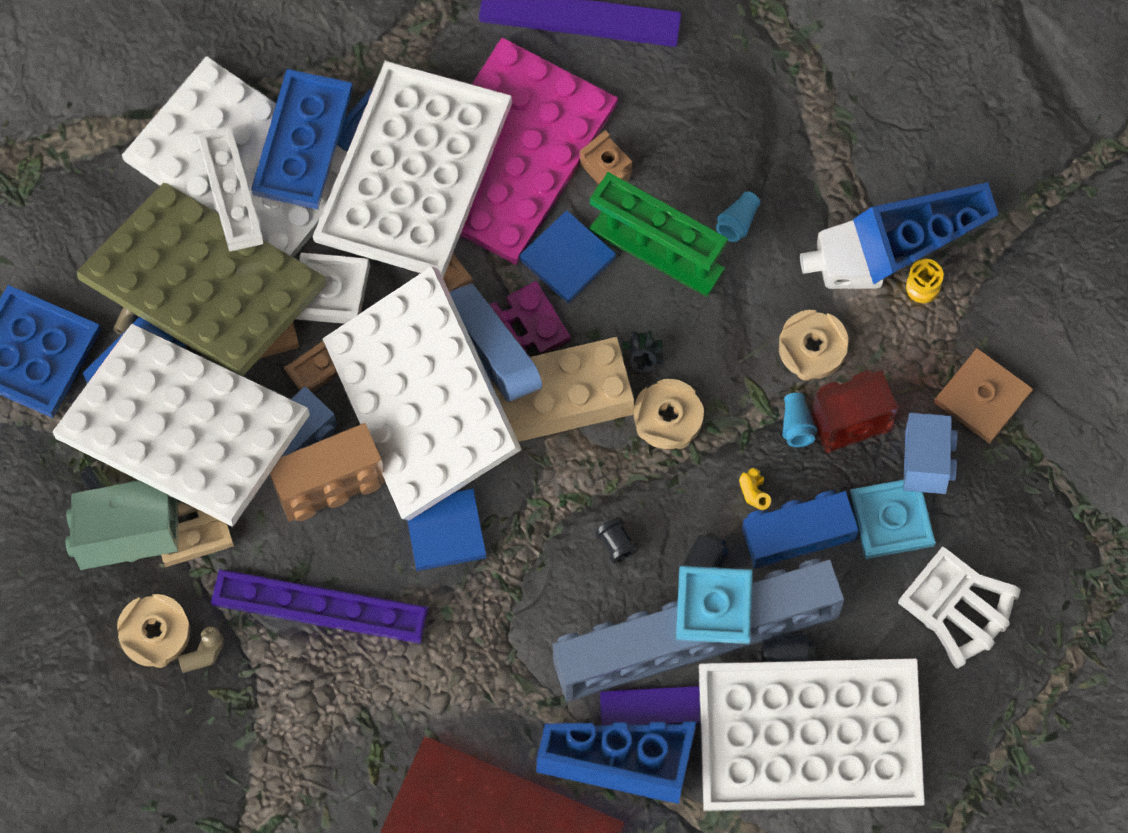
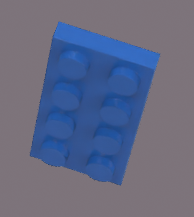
[251,69,353,210]

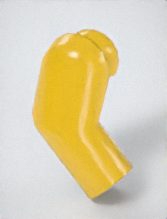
[739,468,771,510]

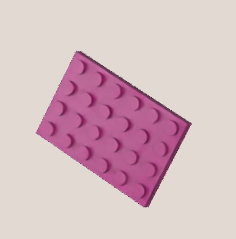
[460,38,618,265]

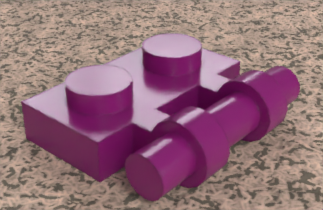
[489,281,570,357]

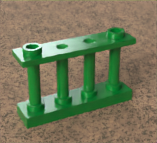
[590,172,728,297]

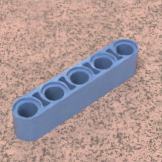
[449,283,542,402]

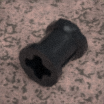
[594,517,639,564]

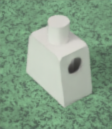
[800,220,883,289]

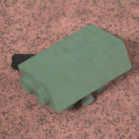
[65,465,178,570]

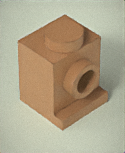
[580,131,632,184]

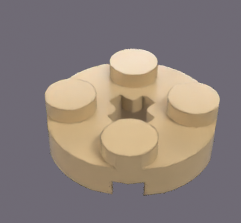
[779,310,848,381]
[634,379,704,449]
[117,594,191,668]

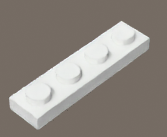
[198,126,263,252]

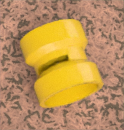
[906,259,944,303]

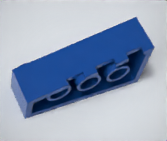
[853,182,999,285]
[536,722,696,804]

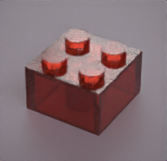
[811,370,898,453]

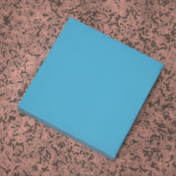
[849,480,935,559]
[676,566,753,644]

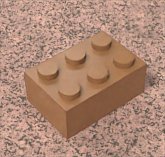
[270,423,386,522]

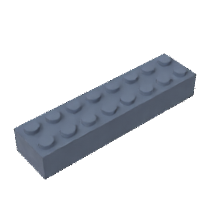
[553,559,844,702]

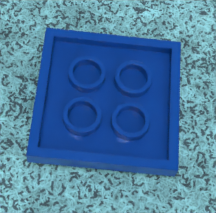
[0,285,102,418]

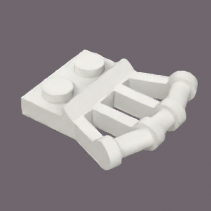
[898,547,1021,669]

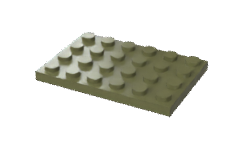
[76,183,327,377]

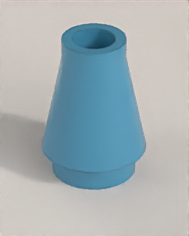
[716,191,761,242]
[782,393,817,447]

